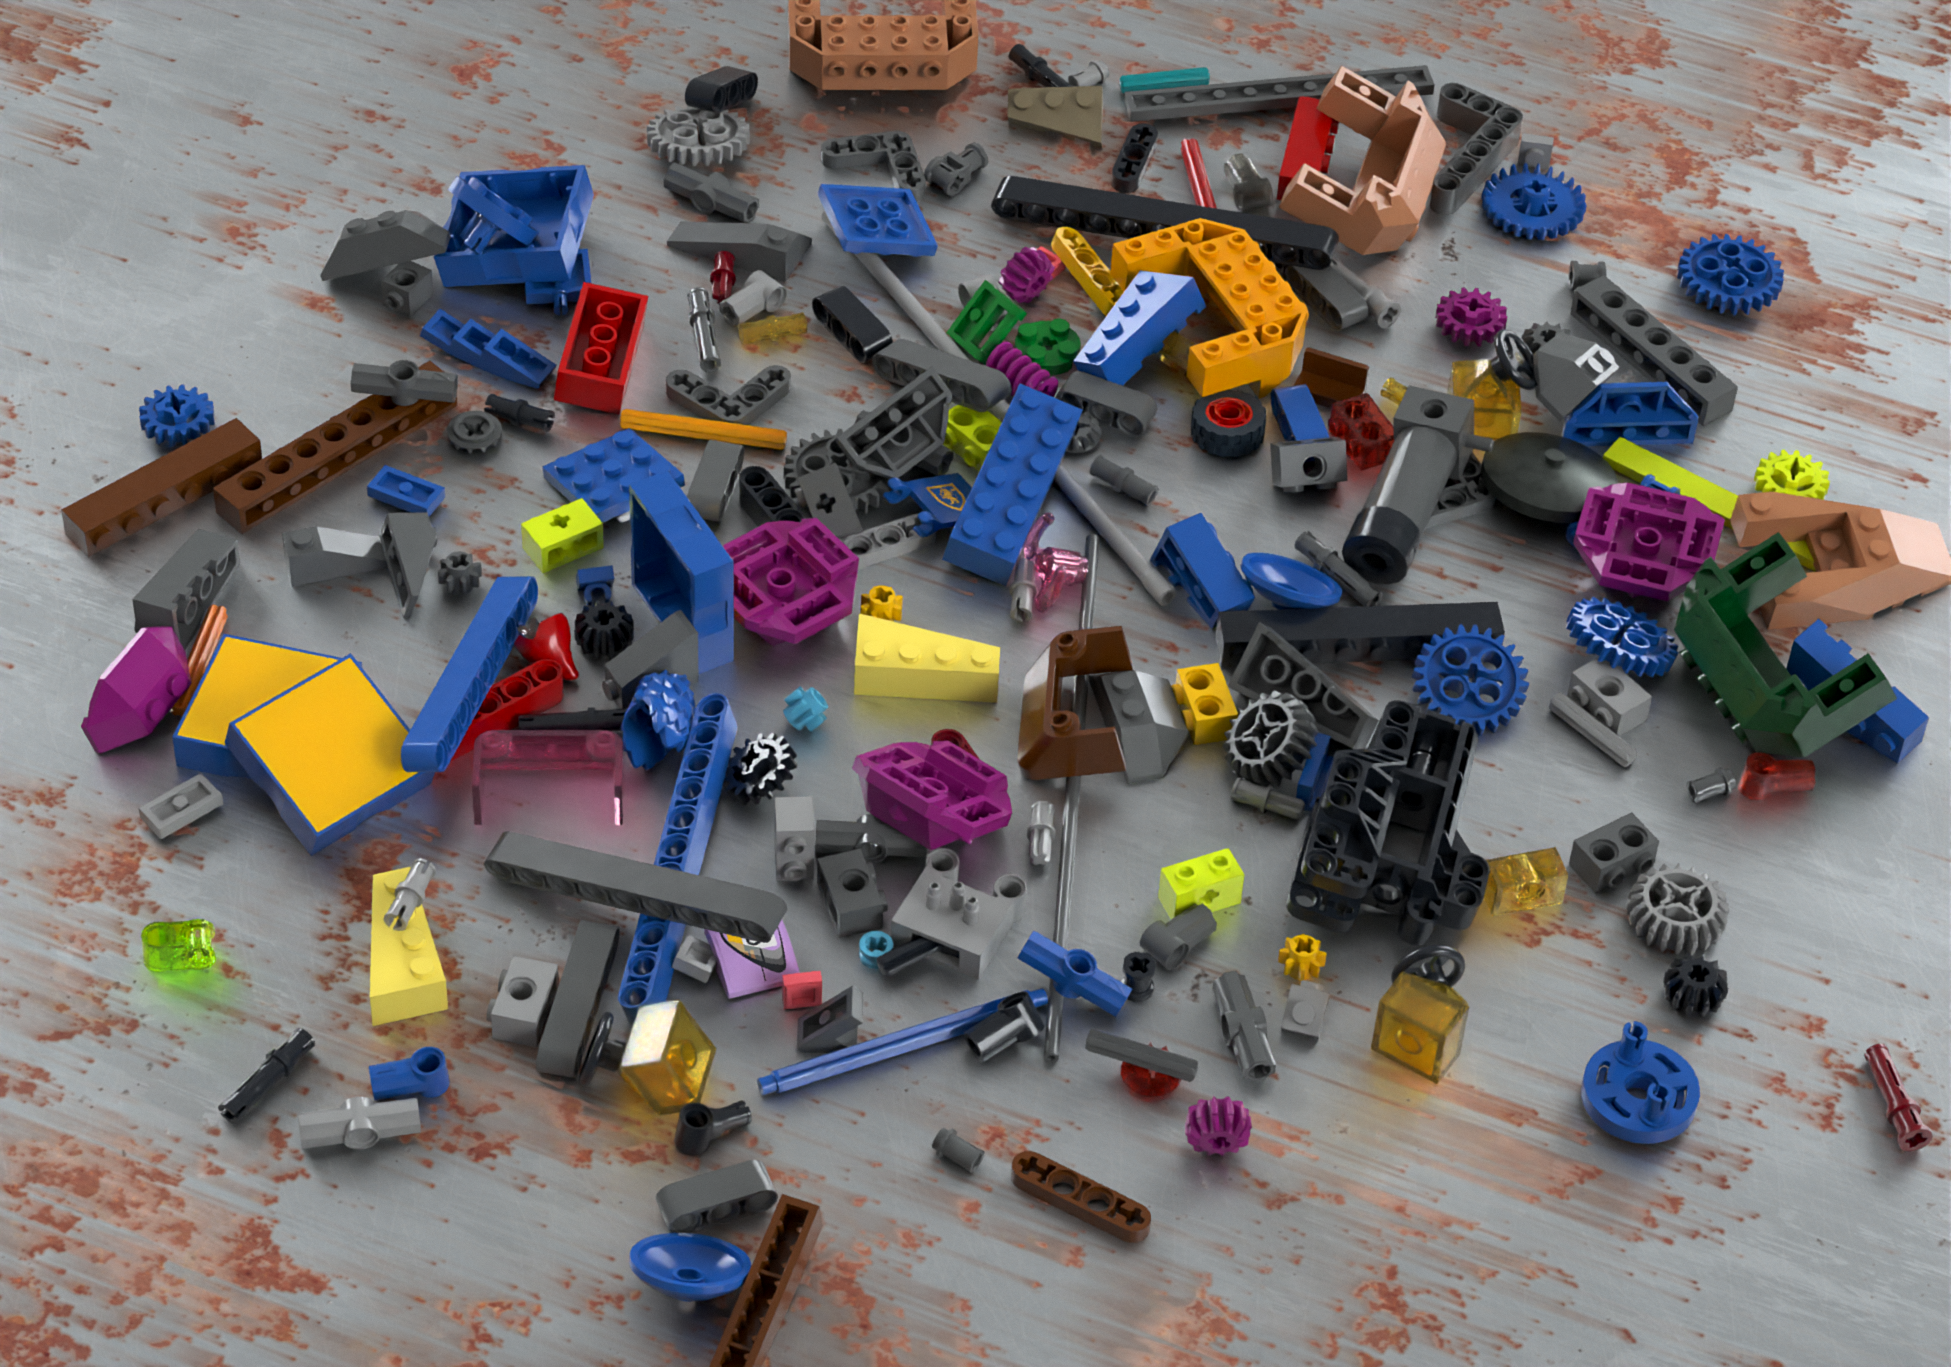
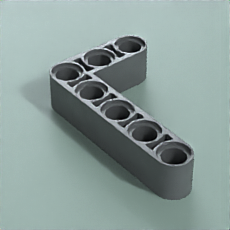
[1430,83,1523,215]

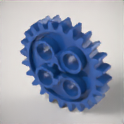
[1677,234,1784,315]
[1566,597,1679,677]
[1412,624,1529,736]

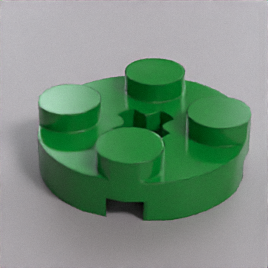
[1014,318,1081,376]

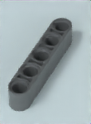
[1274,218,1369,331]
[872,338,1012,412]
[536,920,620,1078]

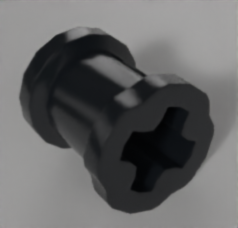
[1121,952,1156,1002]

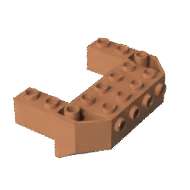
[788,0,979,90]
[1279,65,1446,255]

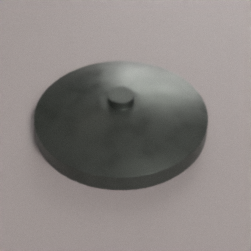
[1480,432,1618,523]

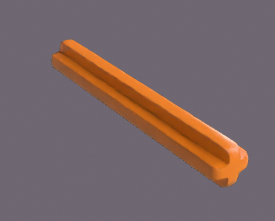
[170,604,228,716]

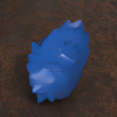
[621,670,696,771]

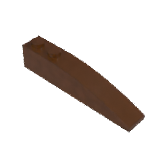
[709,1194,823,1367]

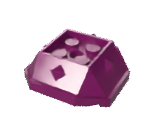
[1573,482,1725,601]
[723,518,859,646]
[852,741,1012,850]

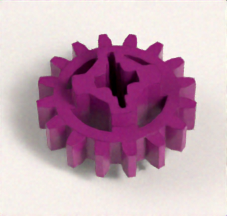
[1435,287,1508,347]

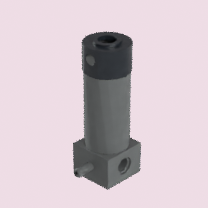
[1342,385,1495,585]

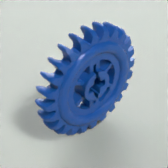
[1481,163,1587,240]

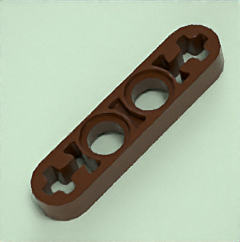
[1011,1151,1151,1243]

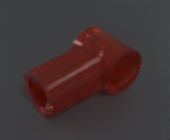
[1738,752,1816,801]

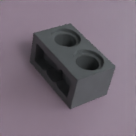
[1569,812,1659,894]

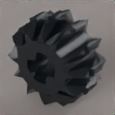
[574,600,634,659]
[1663,953,1729,1018]

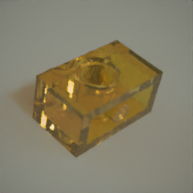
[1484,847,1569,916]

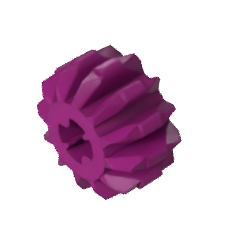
[998,247,1055,303]
[1185,1096,1252,1156]

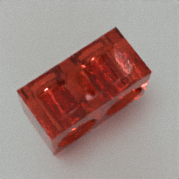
[1328,392,1394,471]

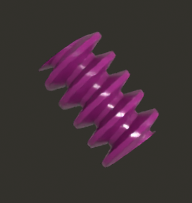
[986,341,1058,397]

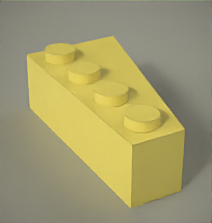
[854,613,1000,703]
[370,867,448,1026]

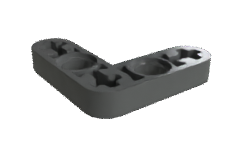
[821,131,926,202]
[666,365,791,425]
[1426,452,1497,528]

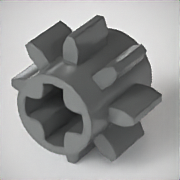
[438,551,482,595]

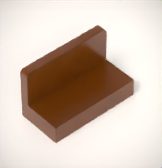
[1294,347,1369,416]

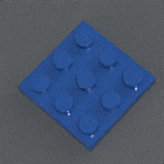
[817,184,938,257]
[542,428,685,523]

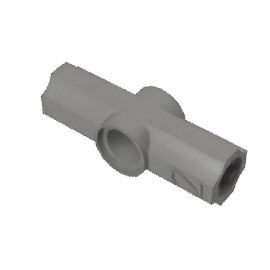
[298,1097,421,1150]

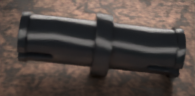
[484,394,555,432]

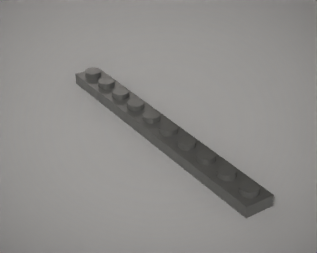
[1124,65,1435,122]

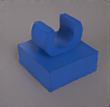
[576,565,615,605]

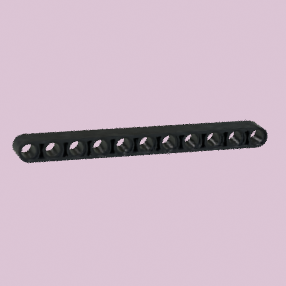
[991,176,1339,270]

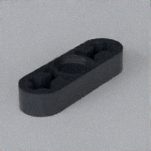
[1111,124,1158,193]

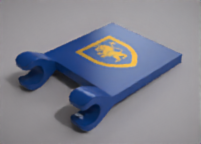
[883,473,972,538]

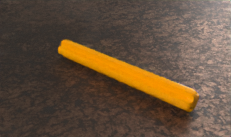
[620,409,787,450]

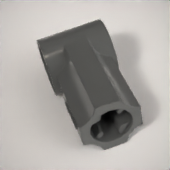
[1139,903,1217,970]

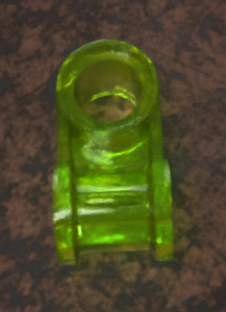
[141,919,216,972]

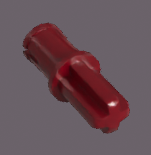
[710,251,736,305]

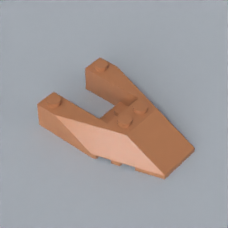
[1730,492,1951,630]

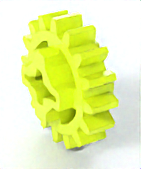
[1754,449,1830,500]

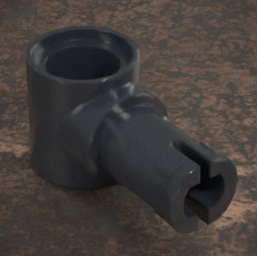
[674,1100,752,1156]

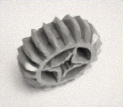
[1626,863,1729,956]

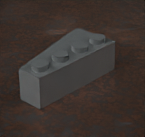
[132,529,240,650]
[1228,622,1379,749]

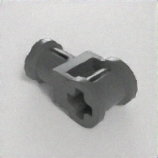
[924,142,989,197]

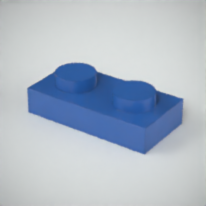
[367,465,445,517]

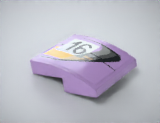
[704,920,800,999]

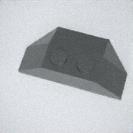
[320,210,451,281]
[1533,332,1620,421]
[834,366,952,479]
[1089,670,1188,784]

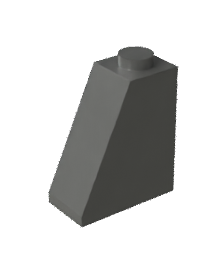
[602,610,699,709]

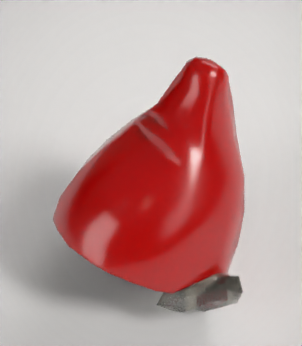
[514,613,579,681]

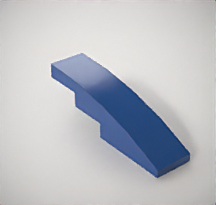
[420,309,557,389]

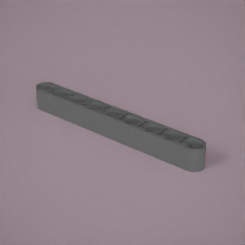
[484,831,788,943]

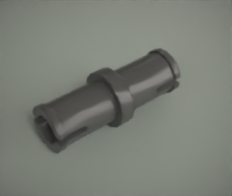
[1089,455,1159,506]

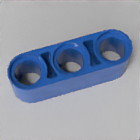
[1270,384,1329,464]

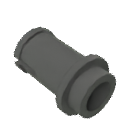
[1687,767,1736,803]
[932,1128,985,1173]

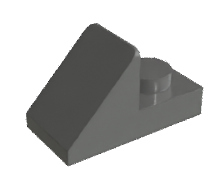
[797,985,864,1053]

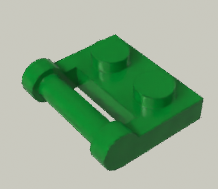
[946,280,1028,366]

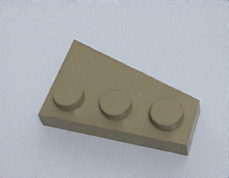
[1008,86,1103,148]

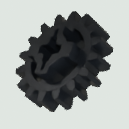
[723,732,798,806]

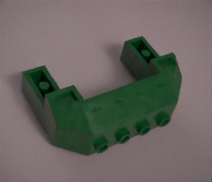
[1674,532,1897,758]

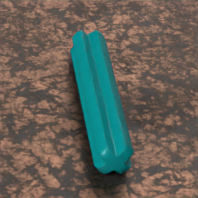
[1119,67,1210,94]

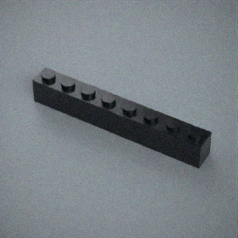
[1216,602,1505,667]

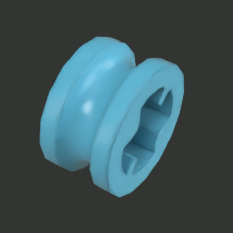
[859,931,893,969]

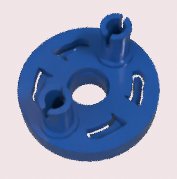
[448,176,539,255]
[1581,1021,1700,1144]

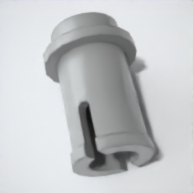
[1068,60,1109,87]

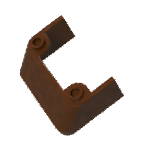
[1017,626,1133,780]

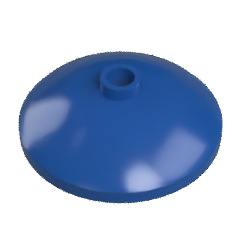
[1240,553,1342,610]
[629,1233,752,1302]

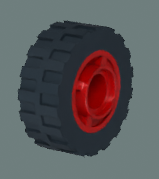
[1191,389,1266,457]

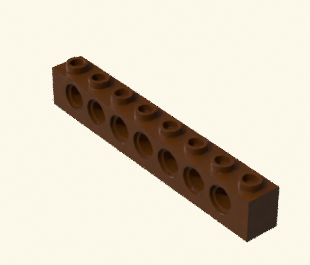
[213,360,458,534]

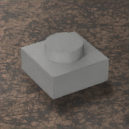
[1517,133,1554,170]
[672,935,717,983]

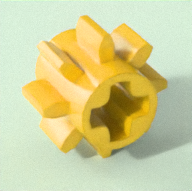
[860,585,903,622]
[1278,934,1327,981]

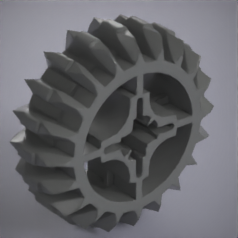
[1222,690,1319,787]

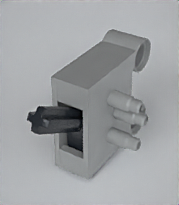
[876,848,1027,980]

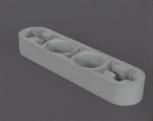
[839,514,936,569]

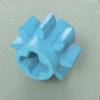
[783,686,828,732]

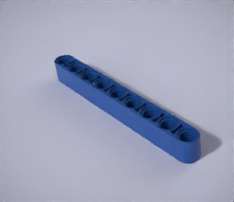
[401,576,538,772]

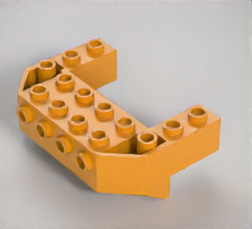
[1110,218,1309,399]

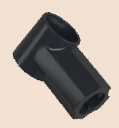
[964,991,1045,1062]

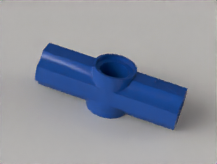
[1017,931,1132,1017]

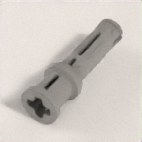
[1330,256,1401,328]

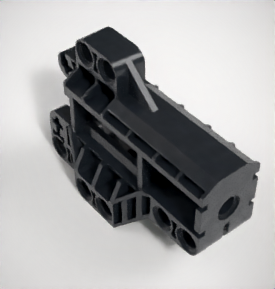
[1286,700,1490,946]

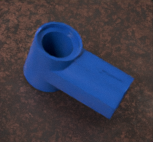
[369,1047,450,1100]

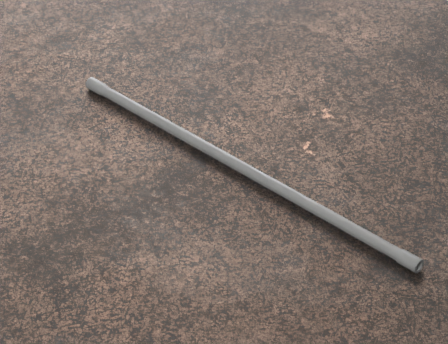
[822,210,1176,606]

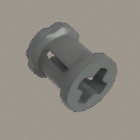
[1568,261,1607,290]

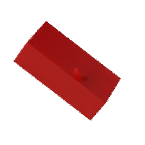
[554,282,649,415]

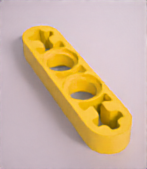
[1051,227,1124,316]

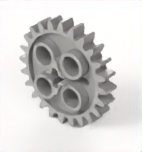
[647,105,750,166]

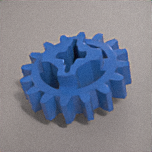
[139,384,215,447]

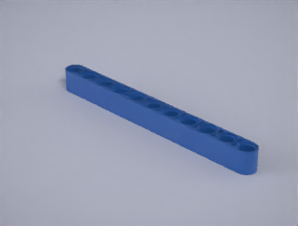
[618,693,738,1032]

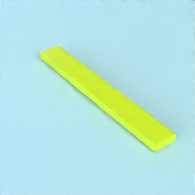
[1603,437,1816,572]

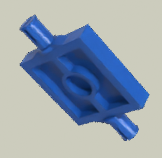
[525,249,592,316]

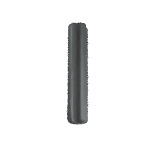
[1085,1029,1198,1082]

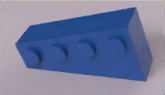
[1073,270,1207,386]
[1786,619,1929,764]

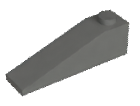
[667,221,812,282]

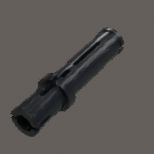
[1008,44,1073,88]
[518,707,628,738]
[218,1028,315,1124]

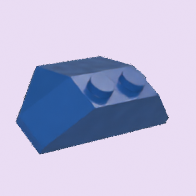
[1561,382,1699,447]

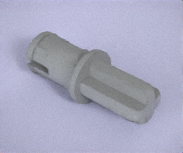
[1009,558,1037,623]
[1230,777,1305,820]
[1027,801,1056,866]

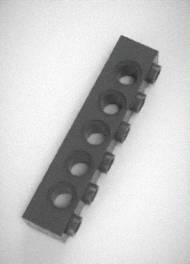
[1570,275,1738,426]

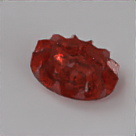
[1121,1042,1181,1097]

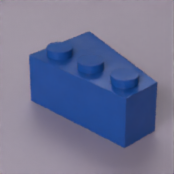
[1150,513,1255,629]

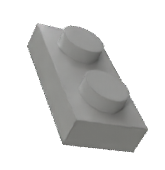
[139,773,223,839]

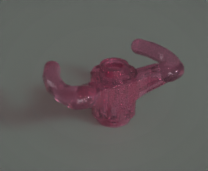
[1024,512,1088,613]

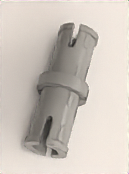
[383,858,436,931]

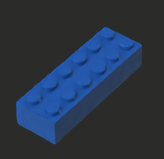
[942,384,1083,586]

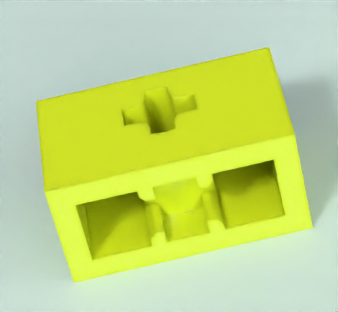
[521,498,604,573]
[1158,848,1245,920]

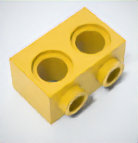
[1171,663,1238,745]

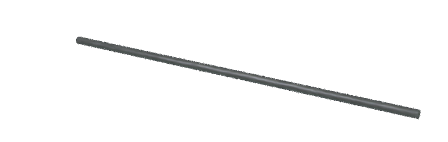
[1043,534,1100,1063]

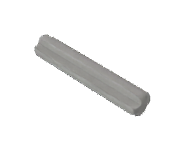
[1549,692,1637,767]

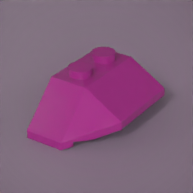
[81,626,192,753]

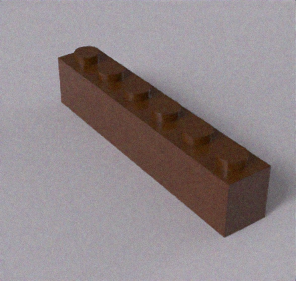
[61,418,262,557]

